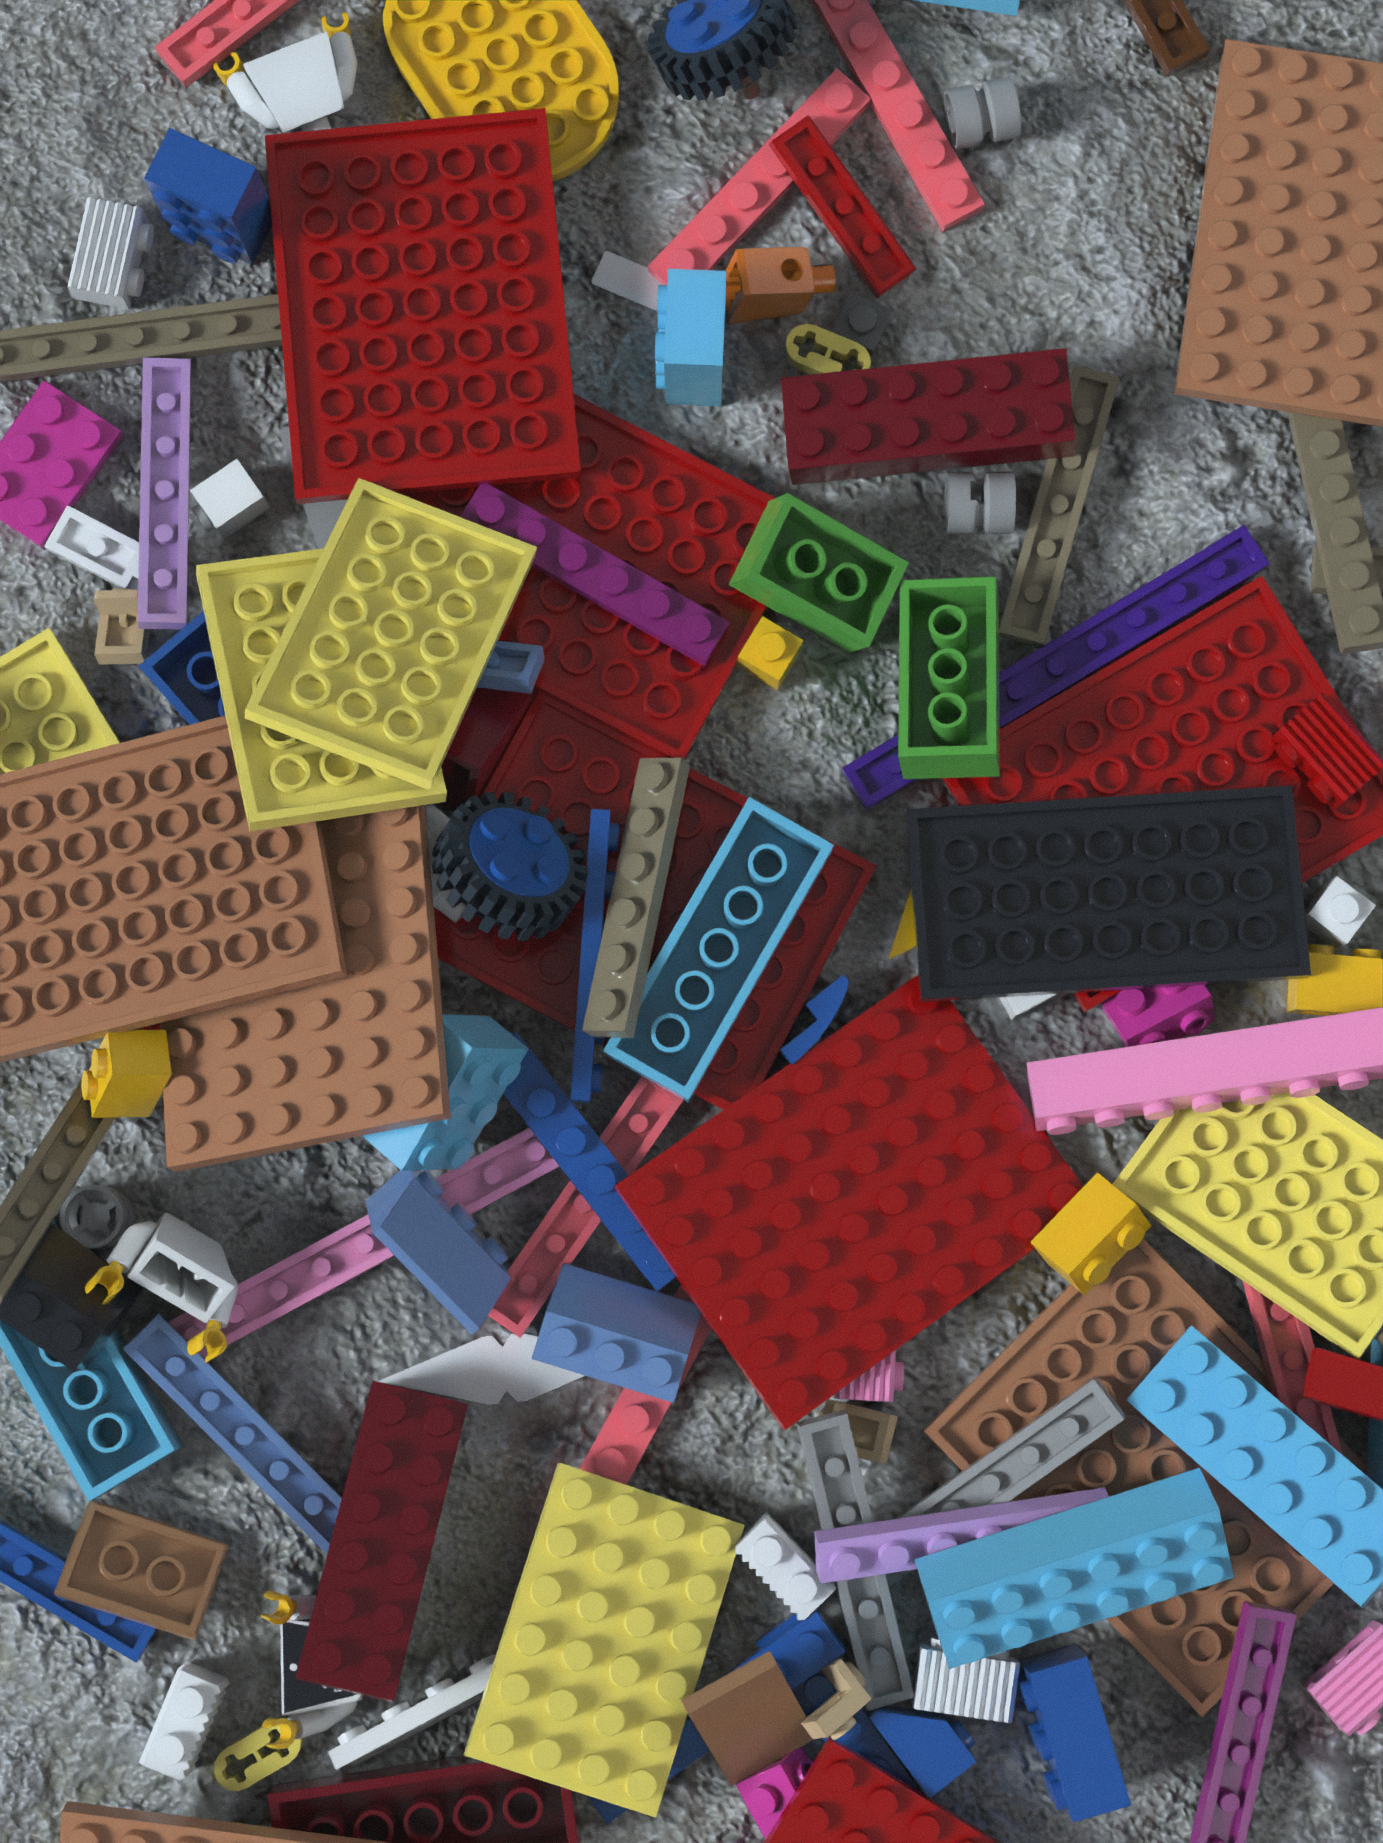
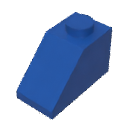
[866,1706,977,1798]

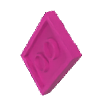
[0,380,124,550]

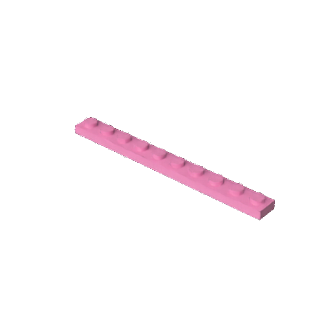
[168,1128,560,1359]

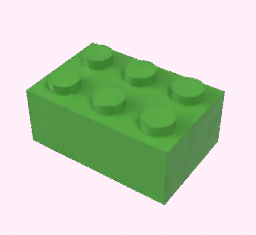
[729,493,909,652]

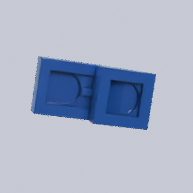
[779,974,849,1065]

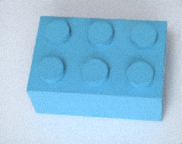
[655,269,727,407]
[363,1014,529,1171]

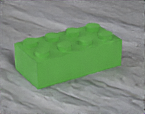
[898,576,1000,779]

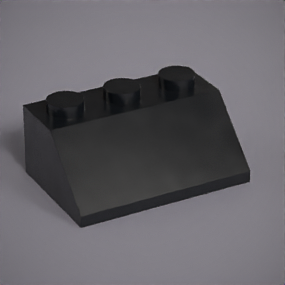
[0,1223,144,1372]

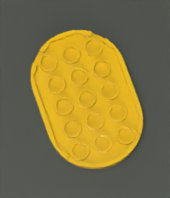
[383,0,619,182]

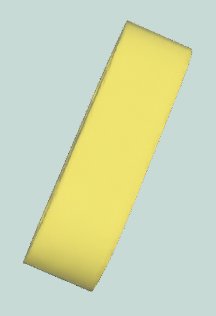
[785,324,871,375]
[214,1717,304,1791]

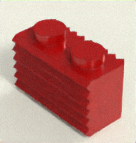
[1272,693,1383,808]

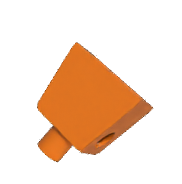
[725,247,836,325]

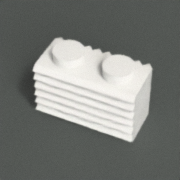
[68,197,154,309]
[735,1511,836,1620]
[911,1637,1020,1723]
[139,1662,230,1780]

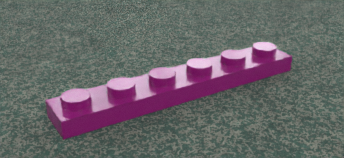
[460,484,729,667]
[1189,1601,1297,1843]

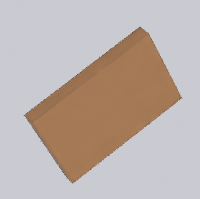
[54,1500,229,1641]
[682,1651,814,1786]

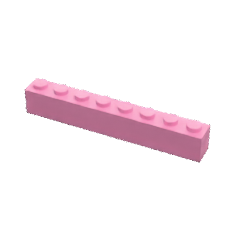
[1027,1007,1383,1135]

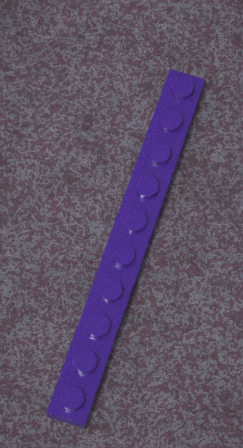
[842,525,1270,811]

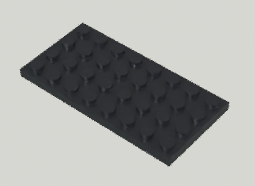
[906,785,1311,1002]

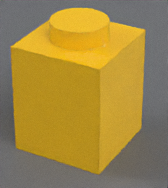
[737,616,804,691]

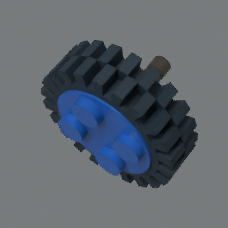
[647,0,797,101]
[432,792,588,941]

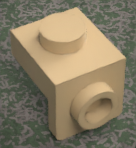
[94,588,150,665]
[818,1399,898,1464]
[801,1659,871,1740]

